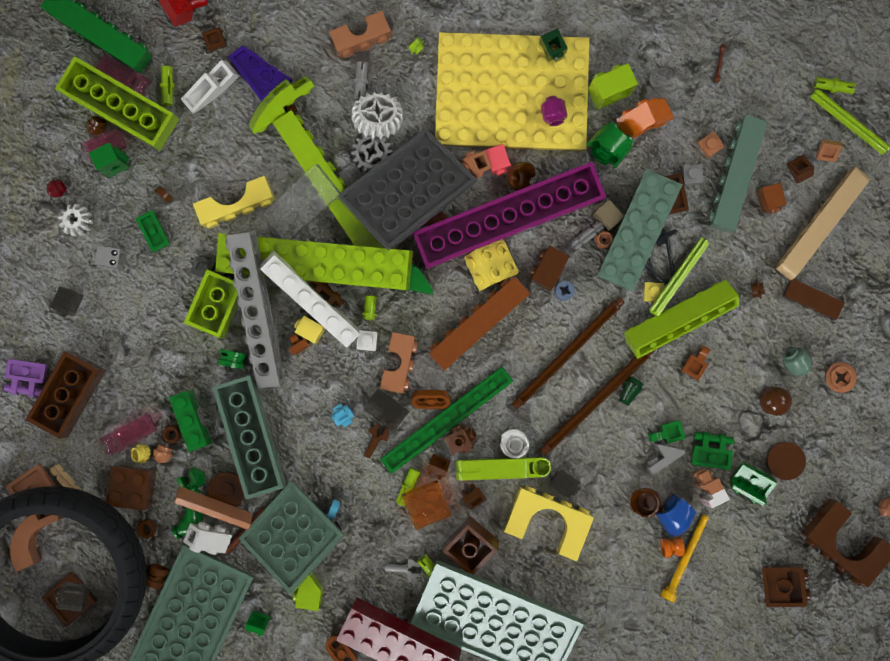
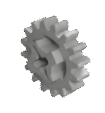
[351,133,393,173]

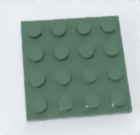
[238,481,345,594]

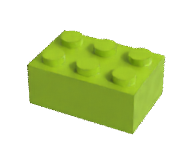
[183,270,238,339]

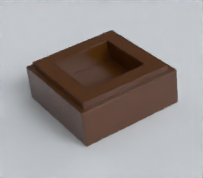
[202,27,227,52]

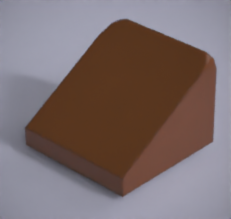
[787,155,814,184]

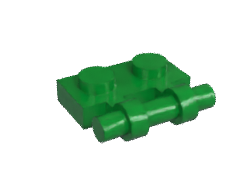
[691,431,734,470]

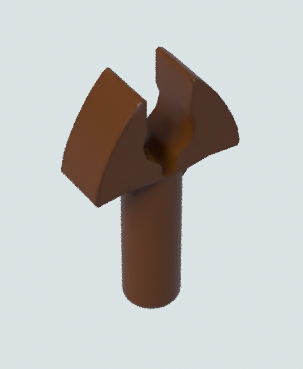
[364,423,389,458]

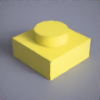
[643,282,664,302]

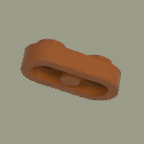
[412,390,450,409]
[325,634,357,661]

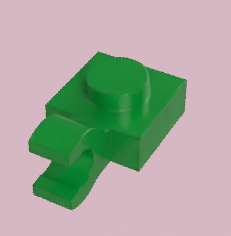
[648,420,686,444]

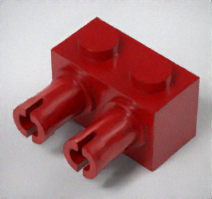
[158,0,208,27]

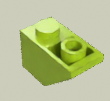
[293,572,324,611]

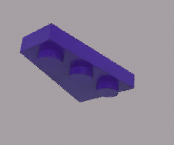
[228,46,293,102]

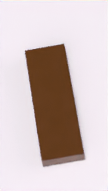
[783,279,845,320]

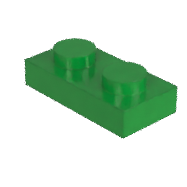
[135,210,171,253]

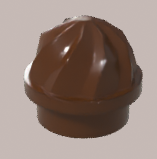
[87,116,106,136]

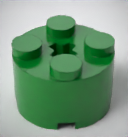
[587,122,634,168]

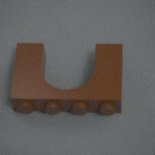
[800,498,890,588]

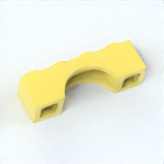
[193,176,276,229]

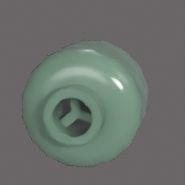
[783,347,813,376]

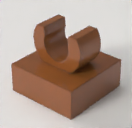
[288,334,311,356]

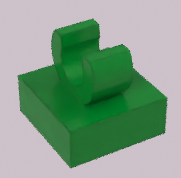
[245,610,271,637]

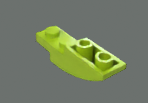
[248,76,315,134]

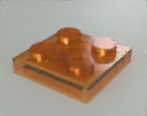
[401,480,452,530]

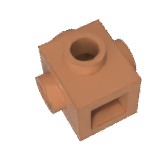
[459,150,492,179]

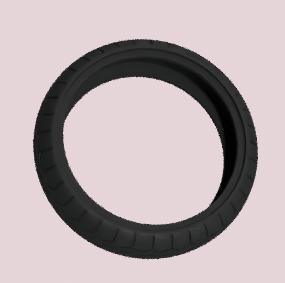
[0,486,147,661]

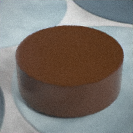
[154,186,173,204]

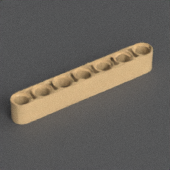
[775,166,871,280]

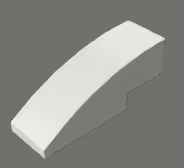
[181,60,240,114]

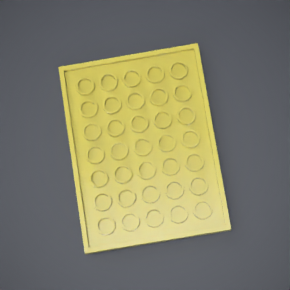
[435,32,589,151]

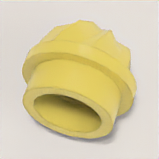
[131,444,151,464]

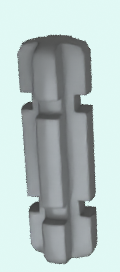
[570,221,604,250]

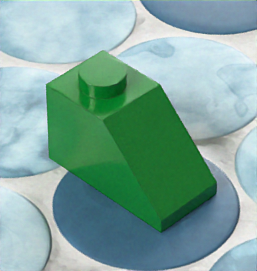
[408,263,433,295]

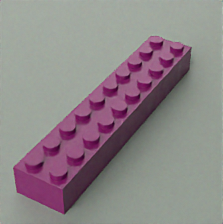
[412,162,606,270]

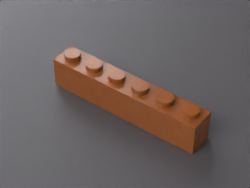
[428,277,530,372]

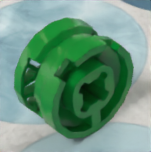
[217,349,247,369]

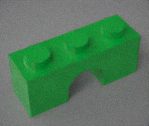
[168,390,212,452]

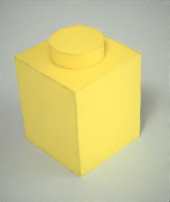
[294,316,325,344]

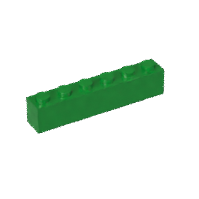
[40,0,152,75]

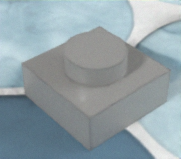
[681,164,704,185]

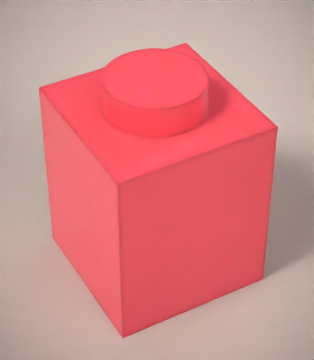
[485,144,511,176]

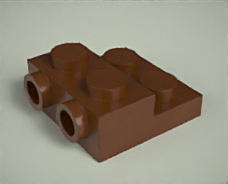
[762,564,811,607]

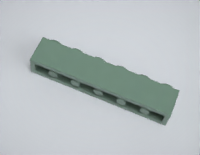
[707,115,768,233]

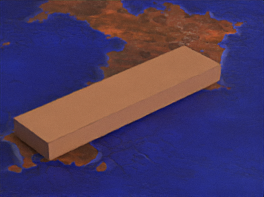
[174,486,252,529]

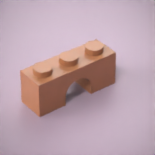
[329,11,392,58]
[380,332,418,394]

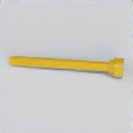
[660,514,708,603]

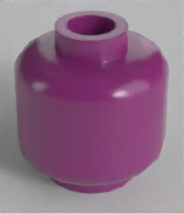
[541,96,567,126]

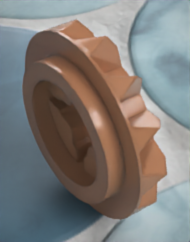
[825,362,857,393]

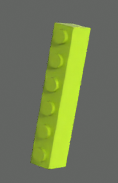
[624,280,739,359]

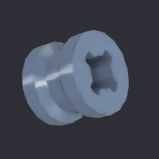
[554,281,575,301]

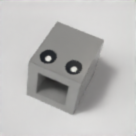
[93,246,126,270]

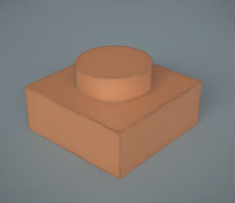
[697,132,725,159]
[816,139,842,162]

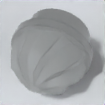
[332,151,351,170]

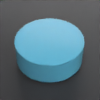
[327,499,340,520]

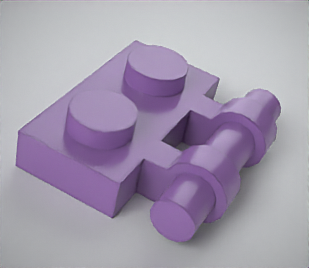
[4,359,49,397]

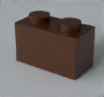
[529,246,570,292]

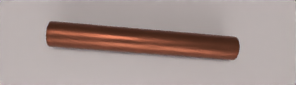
[226,506,266,554]

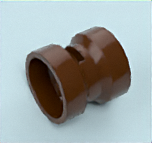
[146,563,169,589]

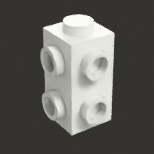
[183,522,232,555]

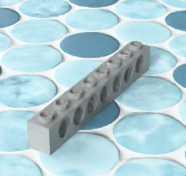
[225,230,285,388]

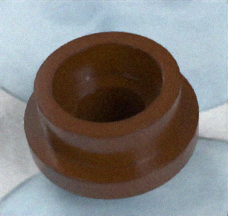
[162,425,182,444]
[137,519,157,539]

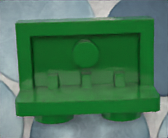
[730,461,777,506]

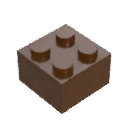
[106,465,156,510]
[442,516,499,575]

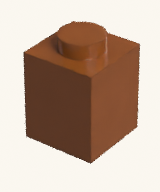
[756,183,787,214]

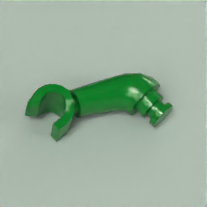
[172,467,205,539]

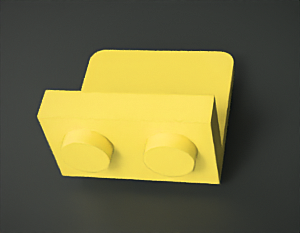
[464,240,518,292]

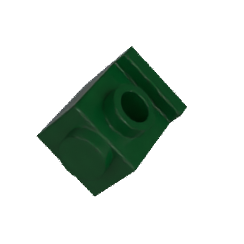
[539,28,568,62]

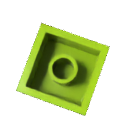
[588,63,638,110]

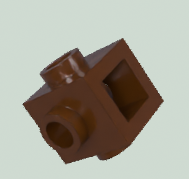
[444,423,477,455]

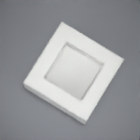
[357,330,378,351]

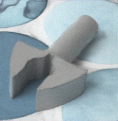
[384,558,421,580]

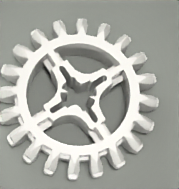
[352,91,403,140]

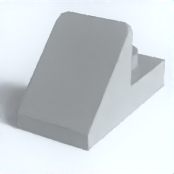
[645,443,685,475]

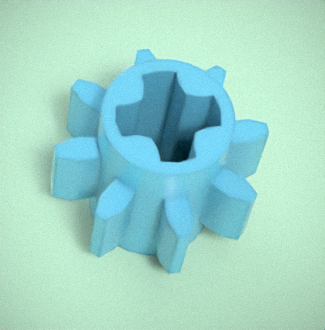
[331,404,355,428]

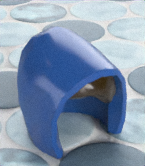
[656,494,697,536]

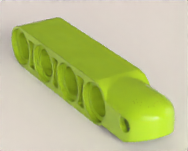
[455,457,551,480]

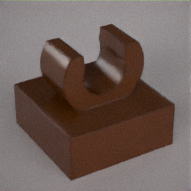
[427,454,451,480]
[462,484,487,510]

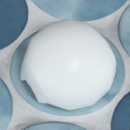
[500,429,530,459]

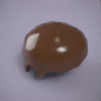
[507,162,536,191]
[759,386,792,416]
[629,488,661,518]

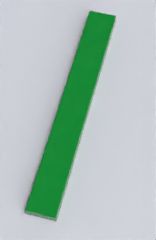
[380,366,514,474]

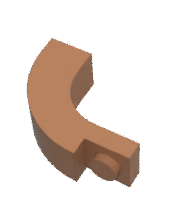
[10,514,65,572]

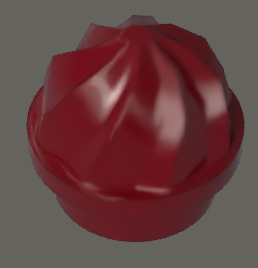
[47,178,67,198]

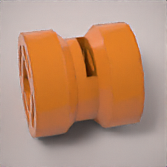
[660,536,685,558]

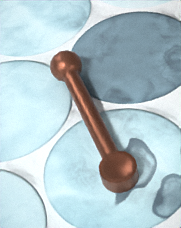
[713,44,726,83]

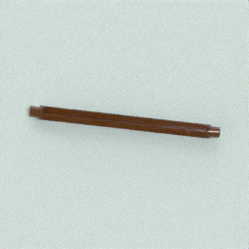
[511,297,625,410]
[539,350,655,456]

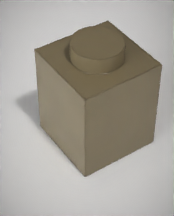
[592,200,625,232]

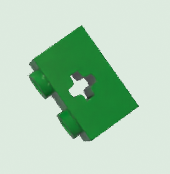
[88,142,130,178]

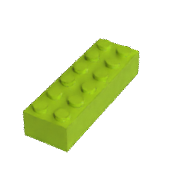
[55,56,180,151]

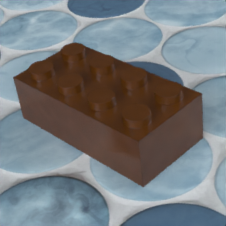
[25,351,106,439]

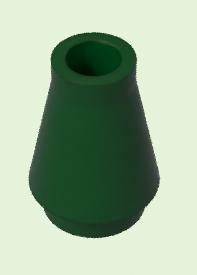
[619,376,644,406]

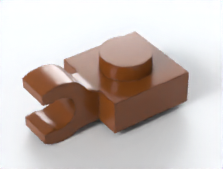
[681,346,710,381]

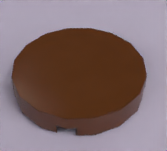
[766,442,806,480]
[207,471,245,507]

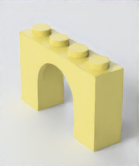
[503,485,594,561]

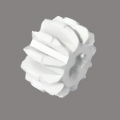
[58,204,93,237]

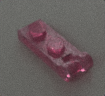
[96,54,152,96]
[101,414,158,456]

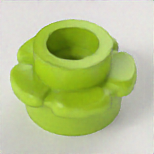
[408,37,425,55]

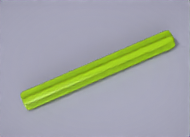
[810,89,890,154]
[650,237,709,316]

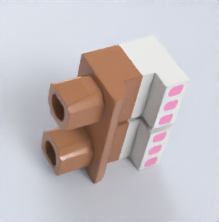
[692,468,730,508]

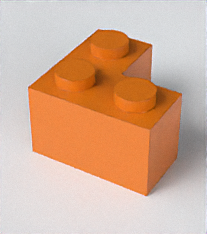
[616,97,674,139]

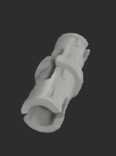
[353,61,369,101]

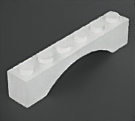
[260,250,360,348]

